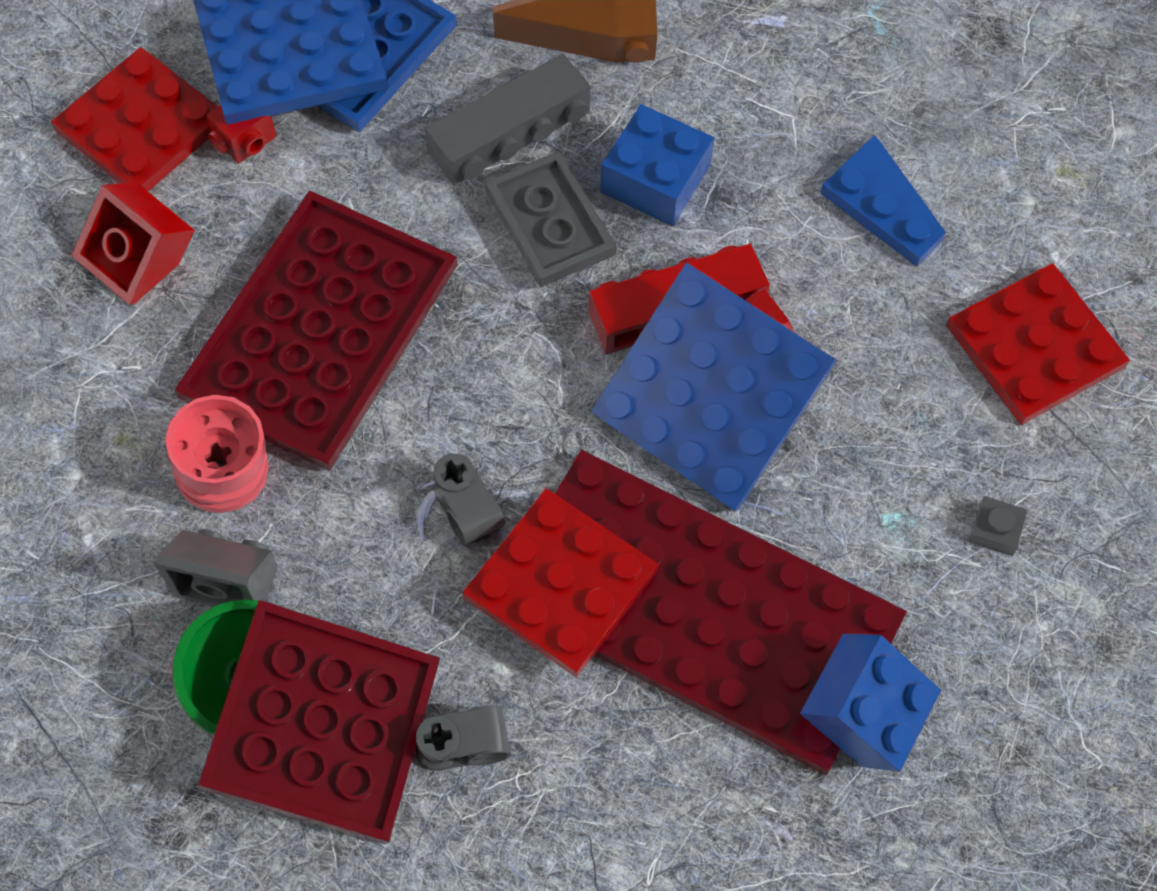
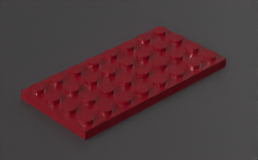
[555,449,907,776]

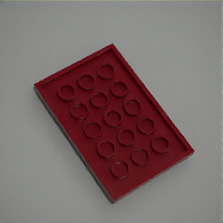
[174,190,458,471]

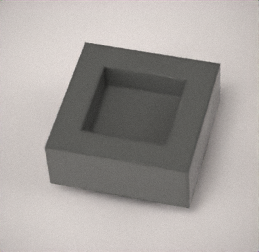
[969,496,1028,556]

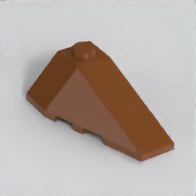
[493,0,657,63]

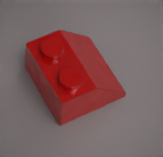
[71,182,195,305]

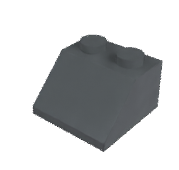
[155,529,278,606]

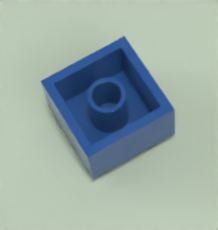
[600,104,715,226]
[800,634,941,772]

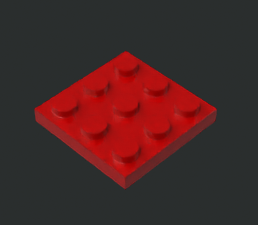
[51,47,218,191]
[946,263,1130,425]
[462,488,659,678]

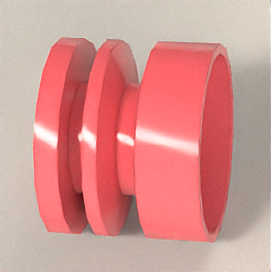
[165,395,269,513]

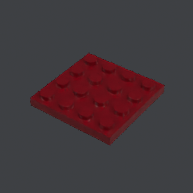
[196,600,440,844]

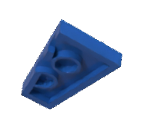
[821,135,946,267]

